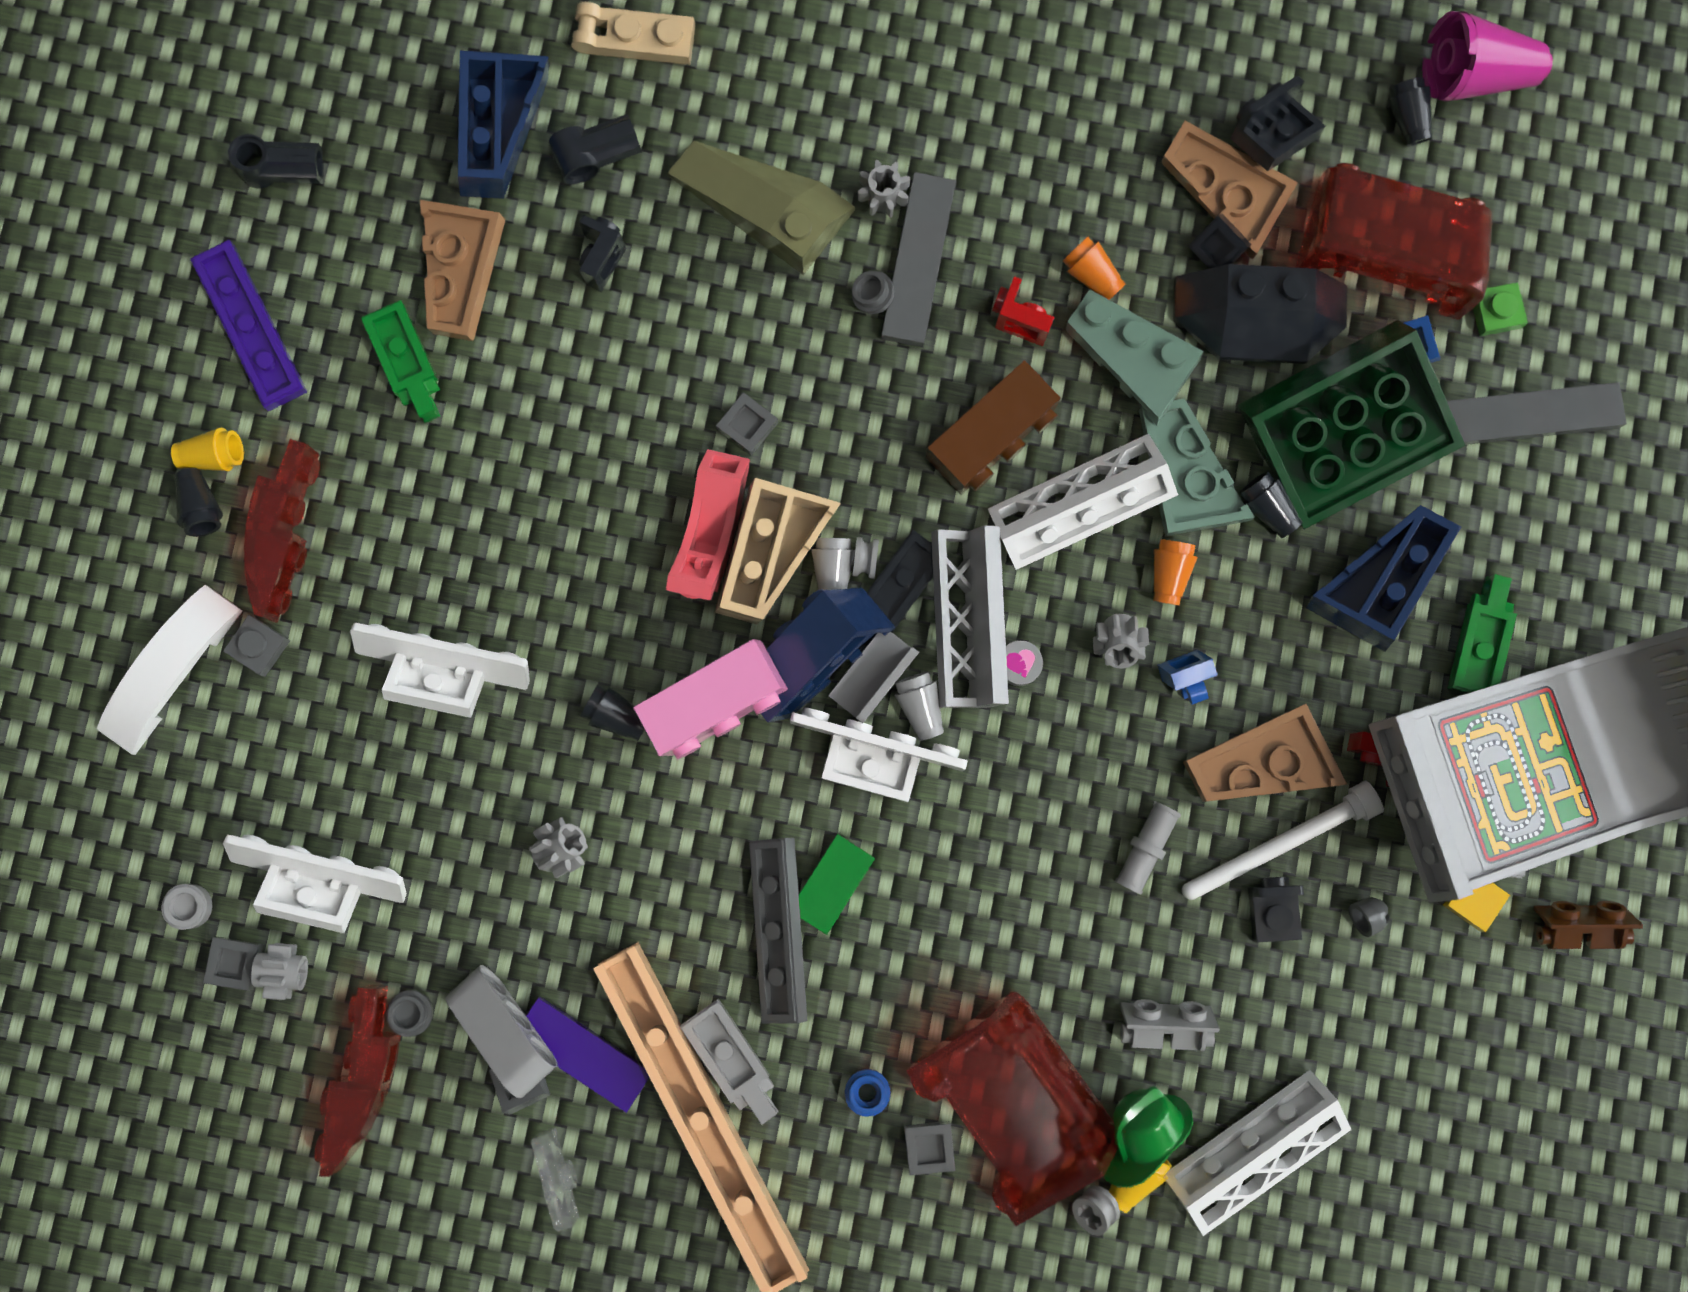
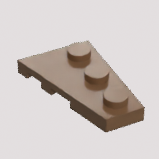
[1161,121,1298,260]
[1183,704,1347,802]

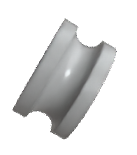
[853,537,879,579]
[1072,1186,1120,1236]

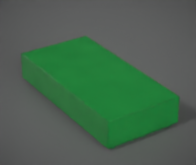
[799,834,875,935]

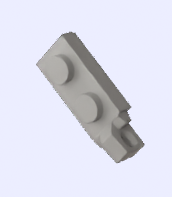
[680,999,778,1124]

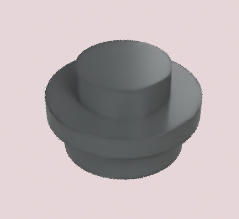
[852,271,895,314]
[386,990,433,1037]

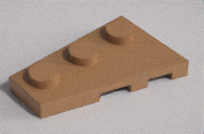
[420,200,506,341]

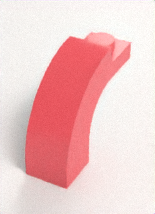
[666,449,750,601]

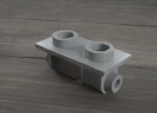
[1120,999,1220,1051]

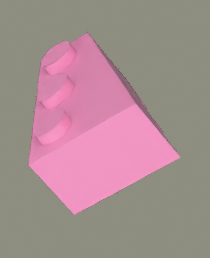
[633,639,788,760]

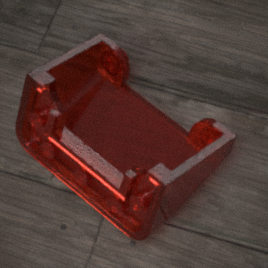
[1295,163,1493,320]
[906,991,1118,1227]

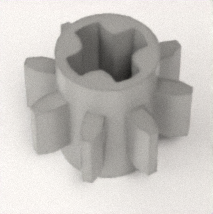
[858,160,910,218]
[1093,614,1149,669]
[529,818,588,878]
[251,943,308,1000]

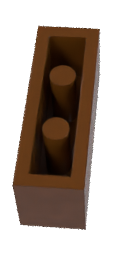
[925,360,1061,495]

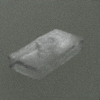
[531,1127,579,1232]

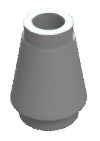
[811,538,855,590]
[894,671,944,741]

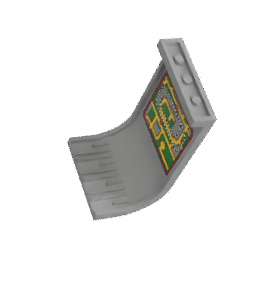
[1368,627,1688,903]

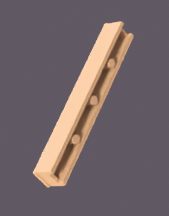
[593,942,809,1292]

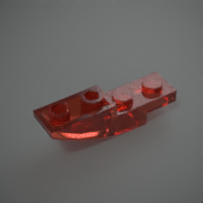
[244,439,320,623]
[315,985,401,1177]

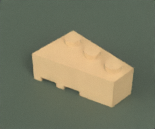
[714,478,841,624]

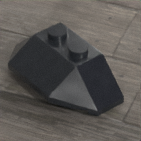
[1173,264,1348,364]

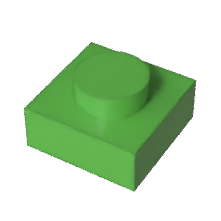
[1470,282,1528,336]

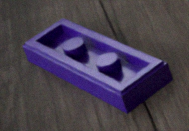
[526,997,650,1113]

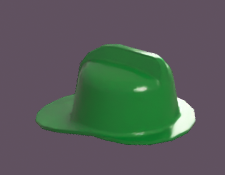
[1099,1086,1193,1188]

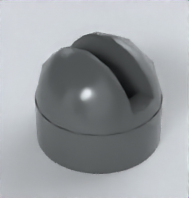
[1349,897,1390,937]

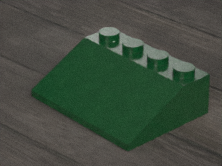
[1238,320,1466,529]

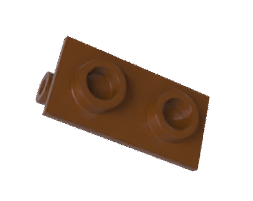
[1533,901,1643,949]

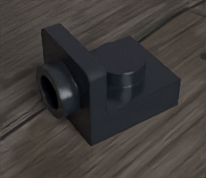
[579,215,626,292]
[1248,877,1304,943]

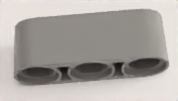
[445,965,557,1098]

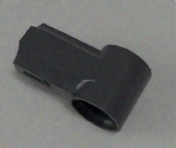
[549,114,642,185]
[228,134,324,189]

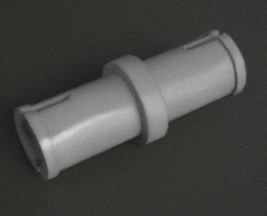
[1115,801,1181,895]

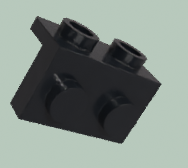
[1230,75,1326,172]

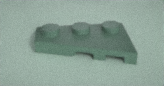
[1066,290,1203,426]
[1139,398,1255,536]

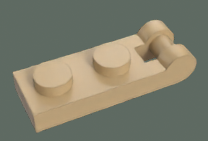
[571,2,695,65]

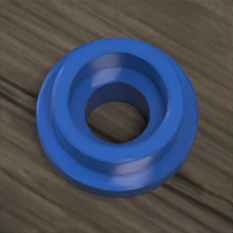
[845,1069,890,1117]

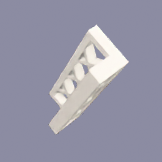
[988,434,1178,570]
[1165,1070,1351,1236]

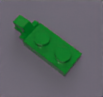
[361,300,441,423]
[1447,574,1517,694]

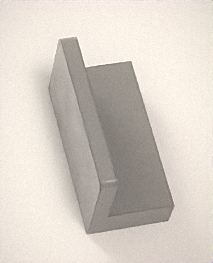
[828,632,919,723]

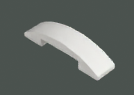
[97,585,243,755]

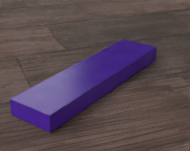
[190,240,308,412]

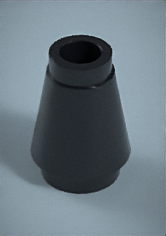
[1387,77,1433,147]
[174,468,223,537]
[1239,471,1302,538]
[580,685,645,741]

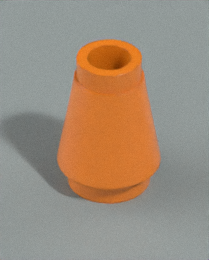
[1063,236,1126,300]
[1153,539,1198,606]

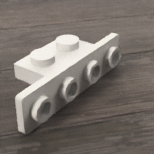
[350,623,530,718]
[790,707,968,803]
[223,835,407,933]

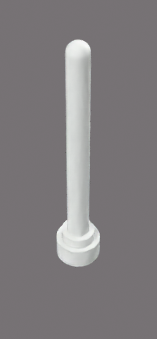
[1182,781,1384,900]

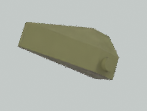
[668,141,855,275]

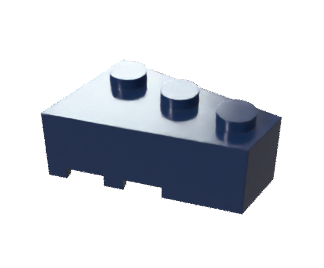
[458,50,549,199]
[1306,505,1461,652]
[761,588,895,723]

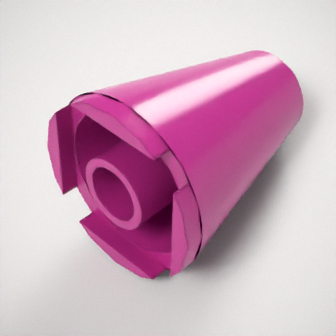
[1422,11,1553,102]

